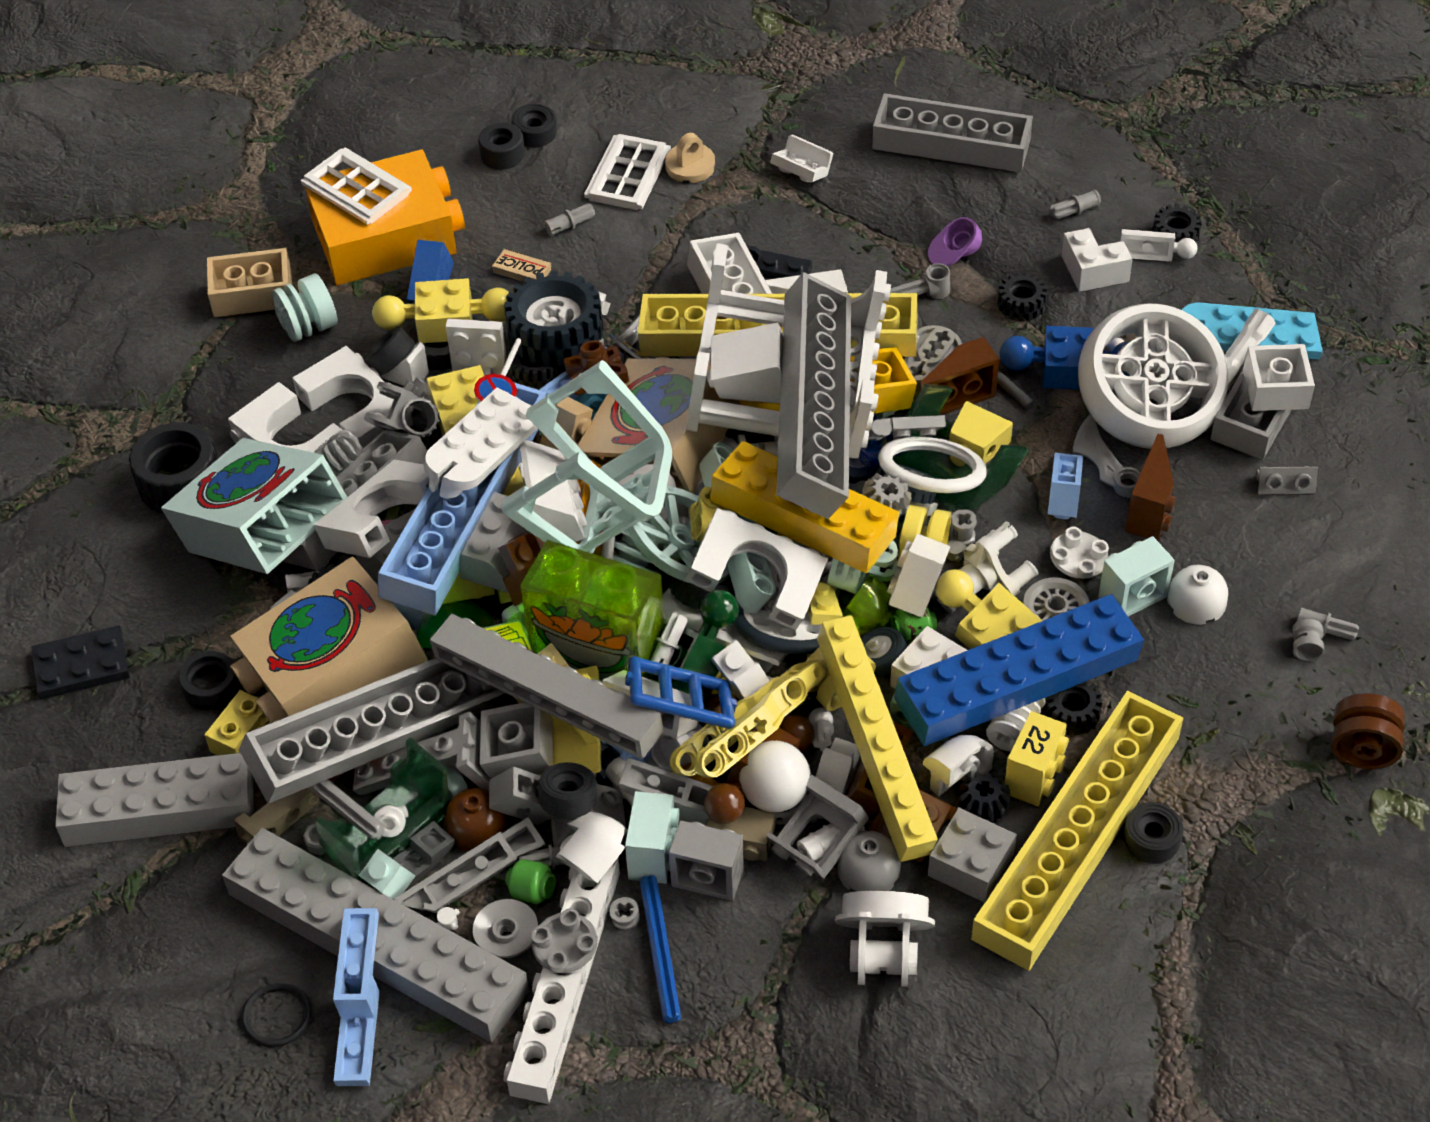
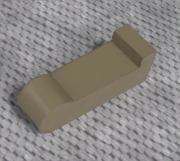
[234,788,319,844]

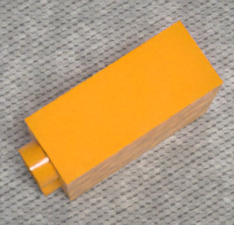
[304,149,465,286]

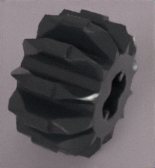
[957,770,1011,823]

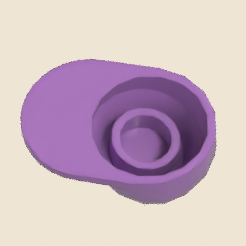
[928,217,982,266]

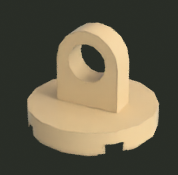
[665,133,715,183]

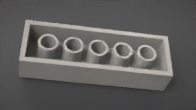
[872,93,1033,172]
[283,430,427,571]
[56,753,254,847]

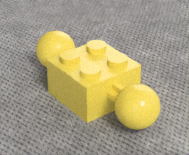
[372,278,509,343]
[935,569,1042,649]

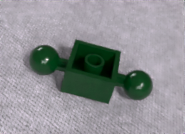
[651,590,739,703]

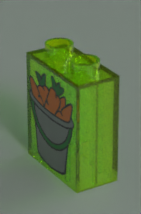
[521,540,665,682]

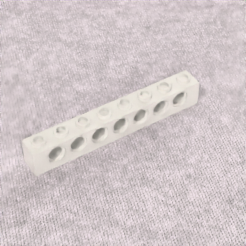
[504,858,620,1104]

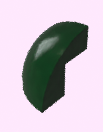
[417,599,494,650]

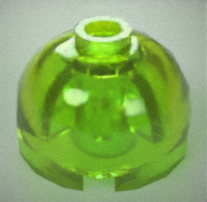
[842,573,893,634]

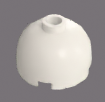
[1167,564,1228,625]

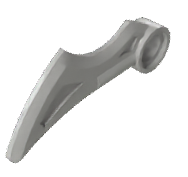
[1073,414,1141,498]

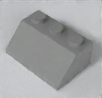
[460,492,528,593]

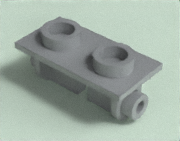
[1256,466,1318,494]

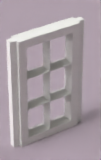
[584,134,671,210]
[301,147,412,225]

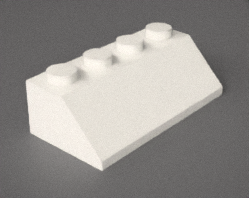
[687,233,772,294]
[520,440,587,551]

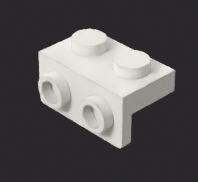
[770,135,833,183]

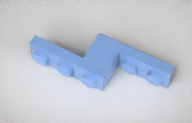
[333,908,379,1086]

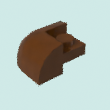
[498,531,554,606]

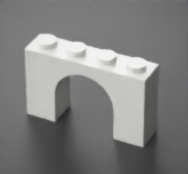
[292,346,413,449]
[228,382,342,453]
[314,460,429,558]
[685,508,828,631]

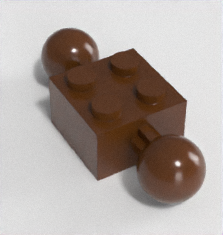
[704,715,815,824]

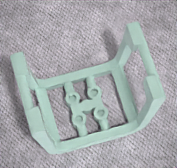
[501,360,672,561]

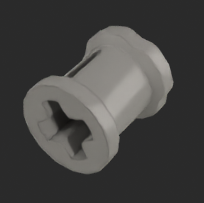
[949,509,977,547]

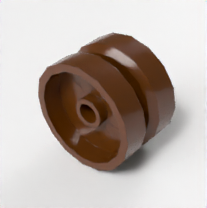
[1331,693,1405,769]

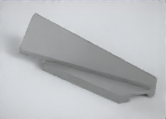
[394,817,545,913]

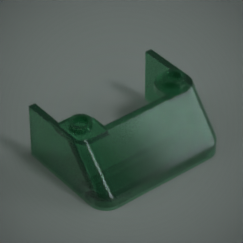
[892,384,1029,512]
[316,737,449,886]

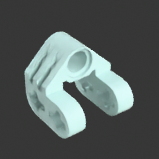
[827,541,898,594]

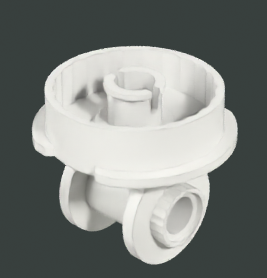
[835,891,935,987]

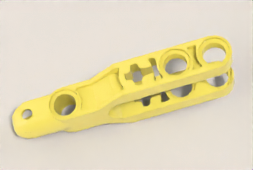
[669,660,825,777]

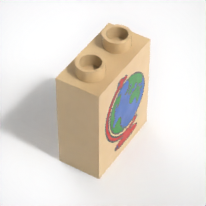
[577,357,741,494]
[230,556,428,724]

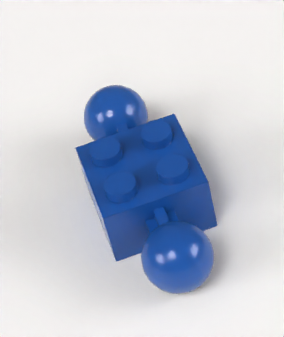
[1000,325,1130,390]

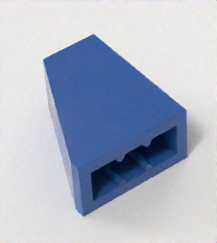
[407,240,454,304]

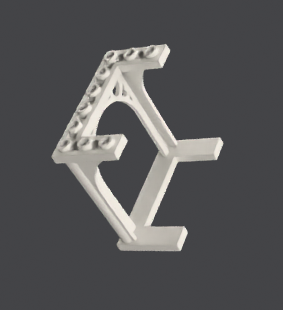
[686,243,891,459]

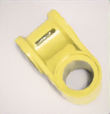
[688,487,725,541]

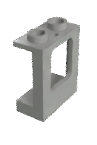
[766,775,869,879]

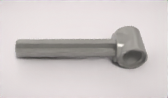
[890,263,950,299]

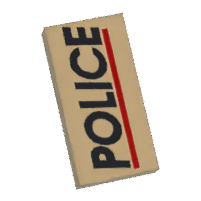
[492,249,551,281]

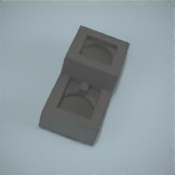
[393,821,455,890]

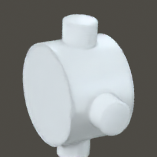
[437,907,460,930]

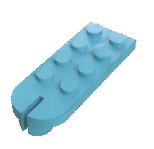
[1182,302,1323,360]

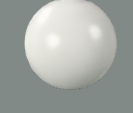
[739,741,810,812]

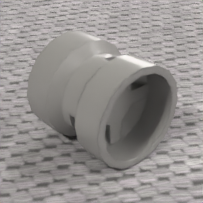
[1292,619,1324,661]

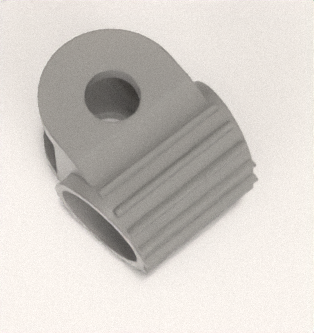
[364,382,440,438]

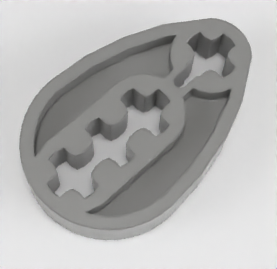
[904,325,962,389]

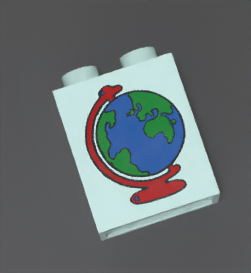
[161,438,347,574]

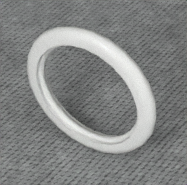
[878,436,987,493]

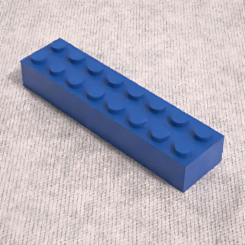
[894,594,1144,746]

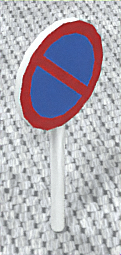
[474,338,521,402]

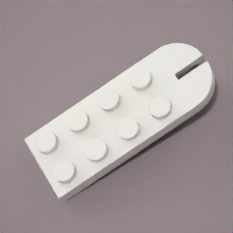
[424,388,538,499]

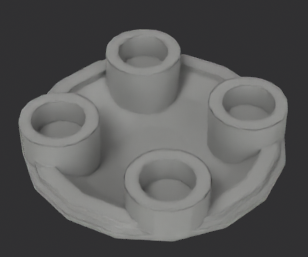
[531,909,598,973]

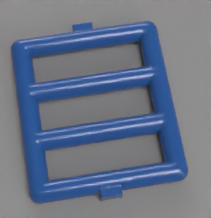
[625,656,737,729]

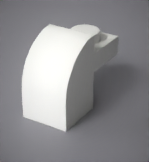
[711,640,769,700]

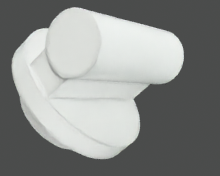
[374,805,408,837]

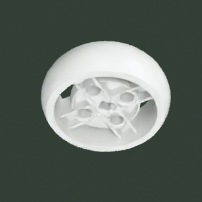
[1078,303,1229,449]

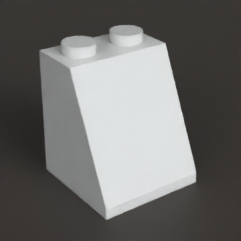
[707,322,784,403]

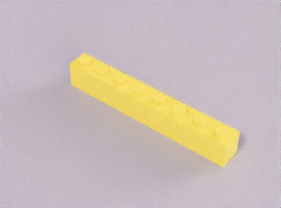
[817,615,938,862]

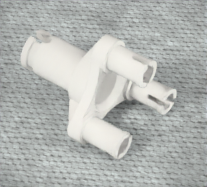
[933,521,1039,613]

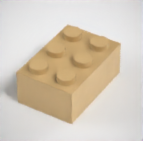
[207,248,292,317]

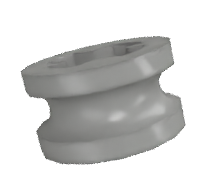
[609,897,640,930]

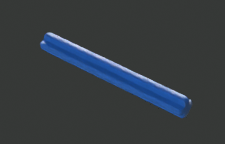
[640,875,681,1023]

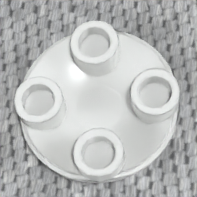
[1050,527,1109,579]

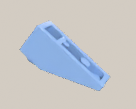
[1048,452,1083,519]

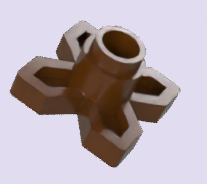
[564,340,629,395]

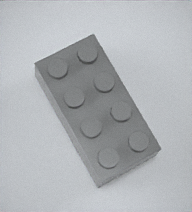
[1210,345,1291,460]

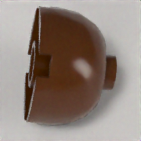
[444,787,508,852]

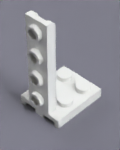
[446,319,507,376]

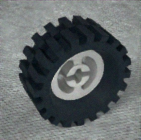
[504,271,603,366]

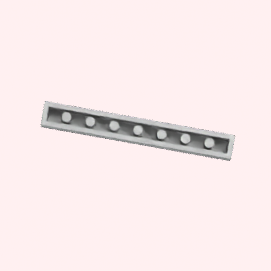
[430,613,663,759]

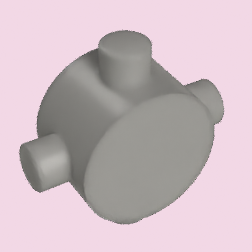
[947,540,967,562]

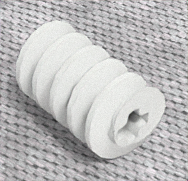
[986,698,1046,752]

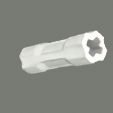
[1225,309,1276,391]

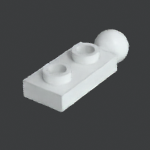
[1120,229,1197,262]

